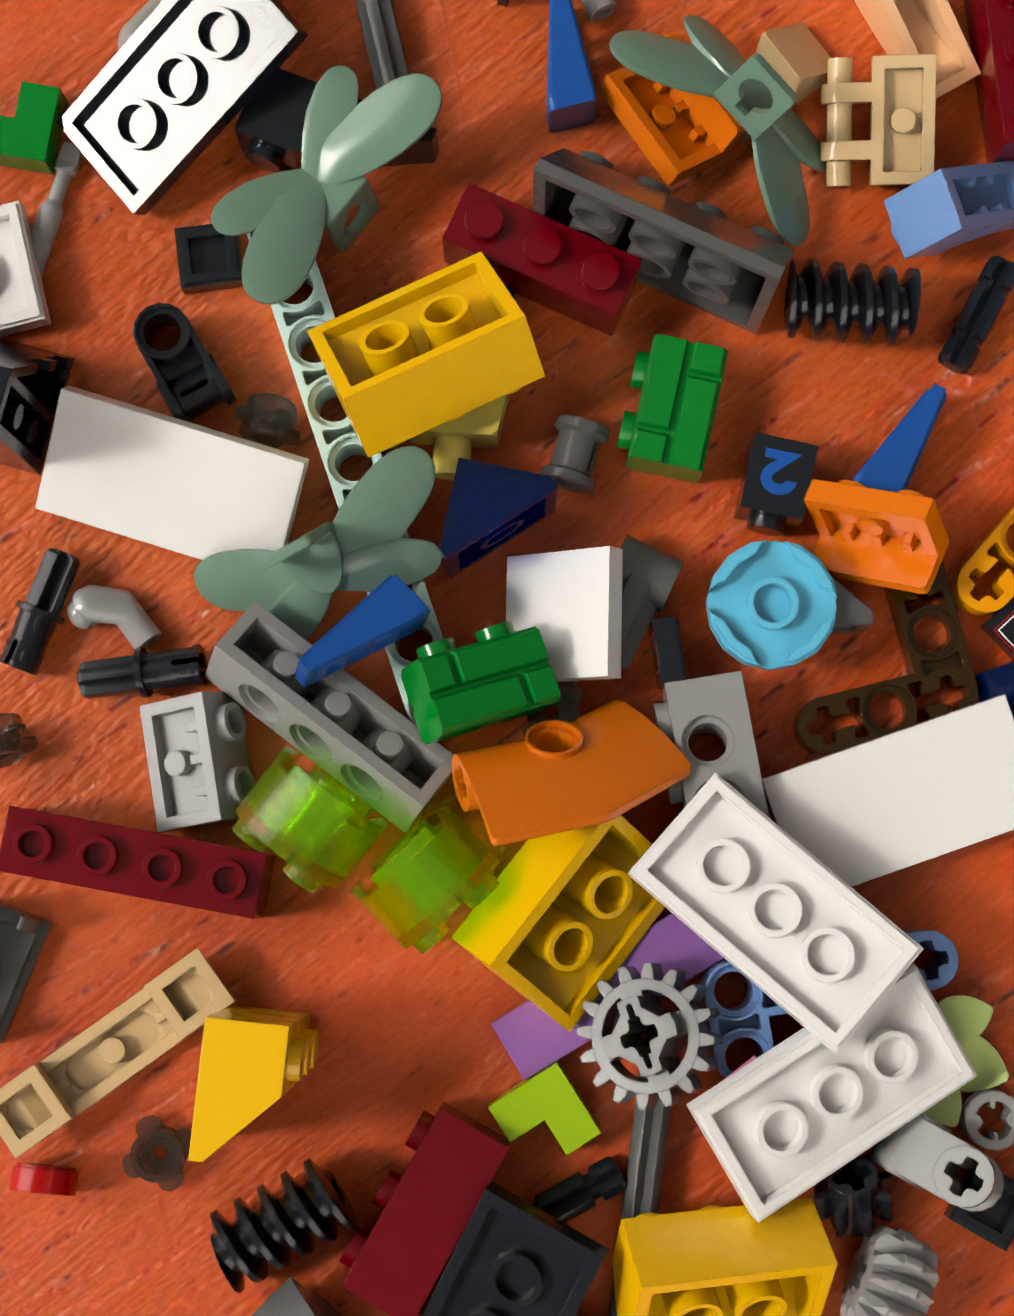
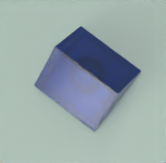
[439,458,558,579]

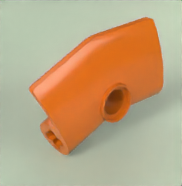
[451,699,691,846]

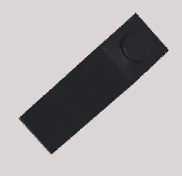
[234,68,439,172]

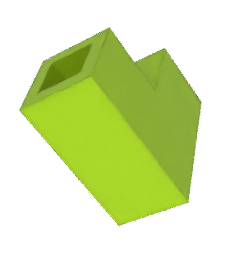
[488,1061,601,1155]

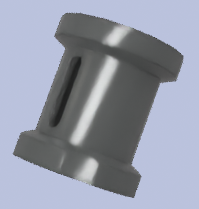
[539,415,611,494]

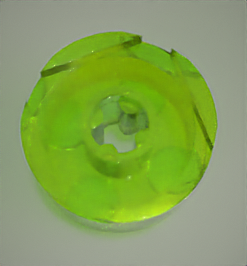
[232,746,388,893]
[350,802,500,954]

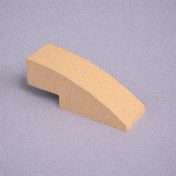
[854,0,981,99]

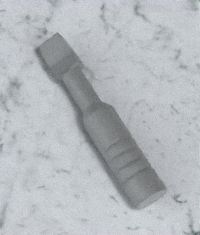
[31,141,82,278]

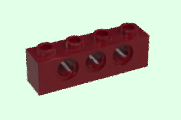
[0,806,276,919]

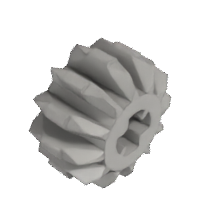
[840,1225,939,1316]

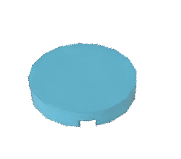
[706,540,837,671]

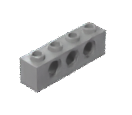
[204,601,453,833]
[653,671,769,947]

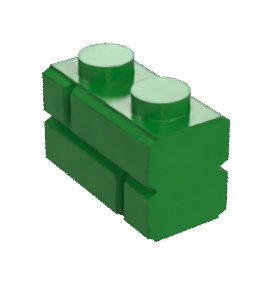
[617,334,729,483]
[401,621,561,745]

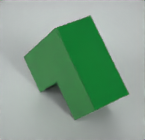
[0,81,68,175]

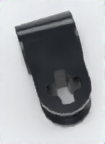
[133,303,238,423]

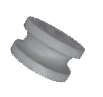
[959,1088,1014,1151]

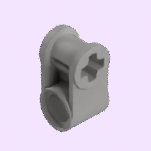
[870,1114,1004,1212]

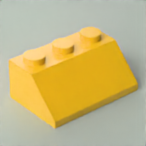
[307,251,545,458]
[451,815,665,1032]
[188,1005,319,1162]
[612,1197,838,1316]

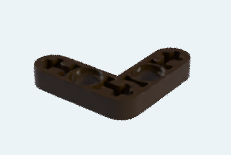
[794,562,979,756]

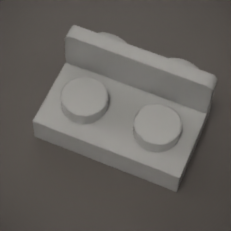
[139,691,256,832]

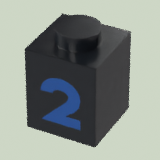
[733,432,818,536]

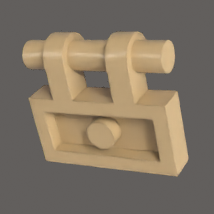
[820,54,937,187]

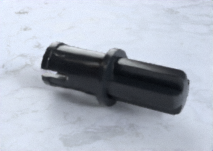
[0,548,80,675]
[77,644,208,699]

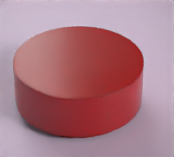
[9,1162,79,1196]

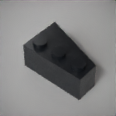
[0,339,74,475]

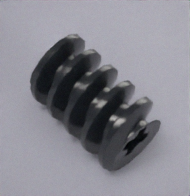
[784,259,921,347]
[210,1158,358,1294]

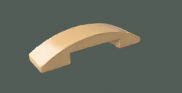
[0,948,236,1158]

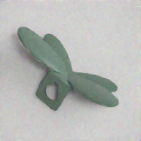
[609,15,826,246]
[211,65,442,305]
[194,446,442,640]

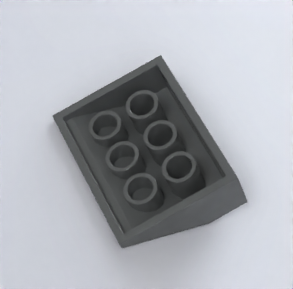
[533,148,794,334]

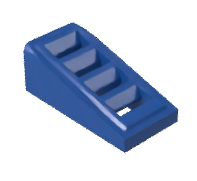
[547,0,597,133]
[852,384,947,492]
[295,574,430,687]

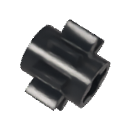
[813,1154,893,1238]

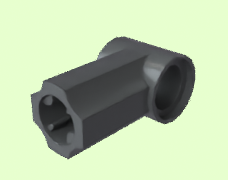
[620,535,684,671]

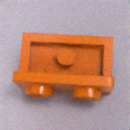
[597,31,745,187]
[804,479,950,594]

